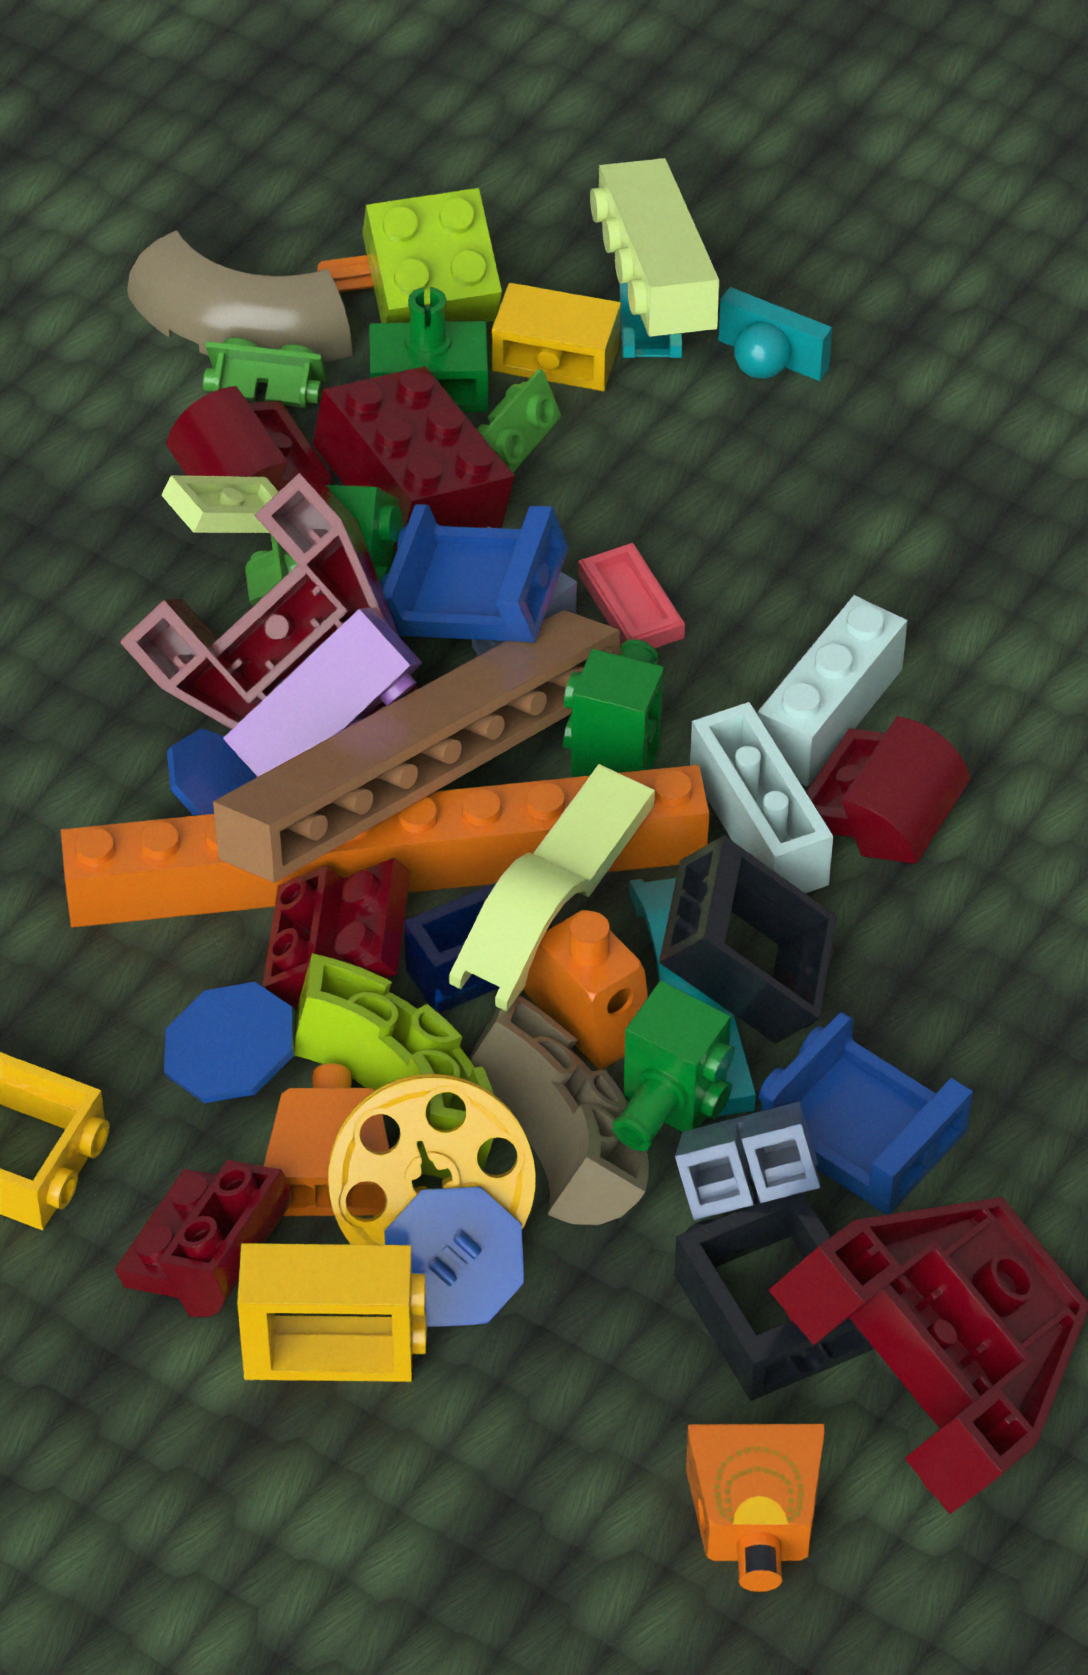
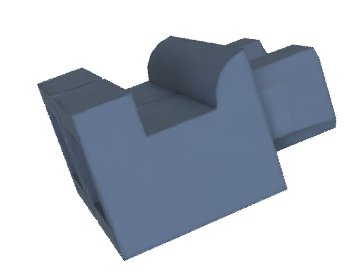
[675,1101,820,1220]

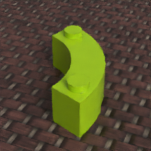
[294,953,494,1179]

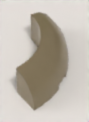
[127,230,353,362]
[469,995,649,1225]

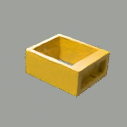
[0,1052,110,1231]
[237,1243,427,1382]

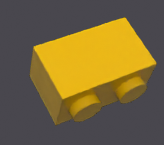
[492,283,621,391]

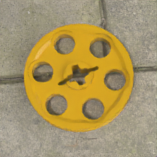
[328,1074,535,1245]

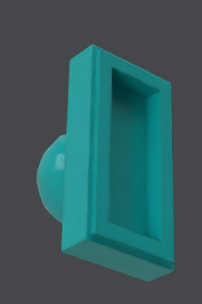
[718,287,833,381]

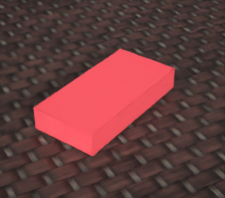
[578,543,685,648]

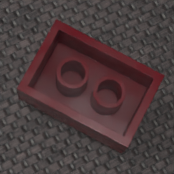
[312,366,515,552]

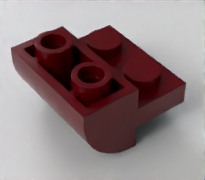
[166,386,332,491]
[806,716,971,864]
[262,857,411,1009]
[114,1160,292,1317]

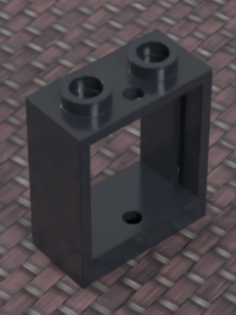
[659,835,837,1042]
[674,1193,874,1401]

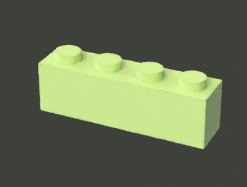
[590,158,719,337]

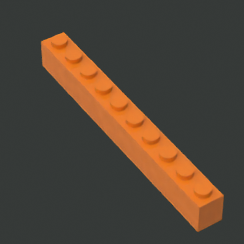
[61,765,709,928]

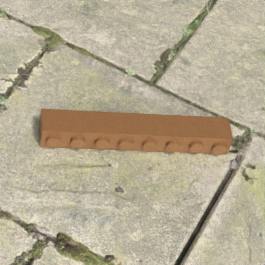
[213,610,620,883]

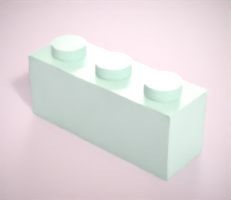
[758,595,907,787]
[690,702,833,893]

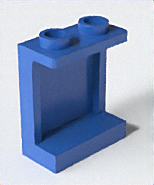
[380,504,569,643]
[758,1012,973,1215]

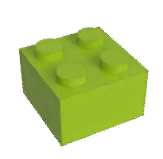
[362,188,502,323]

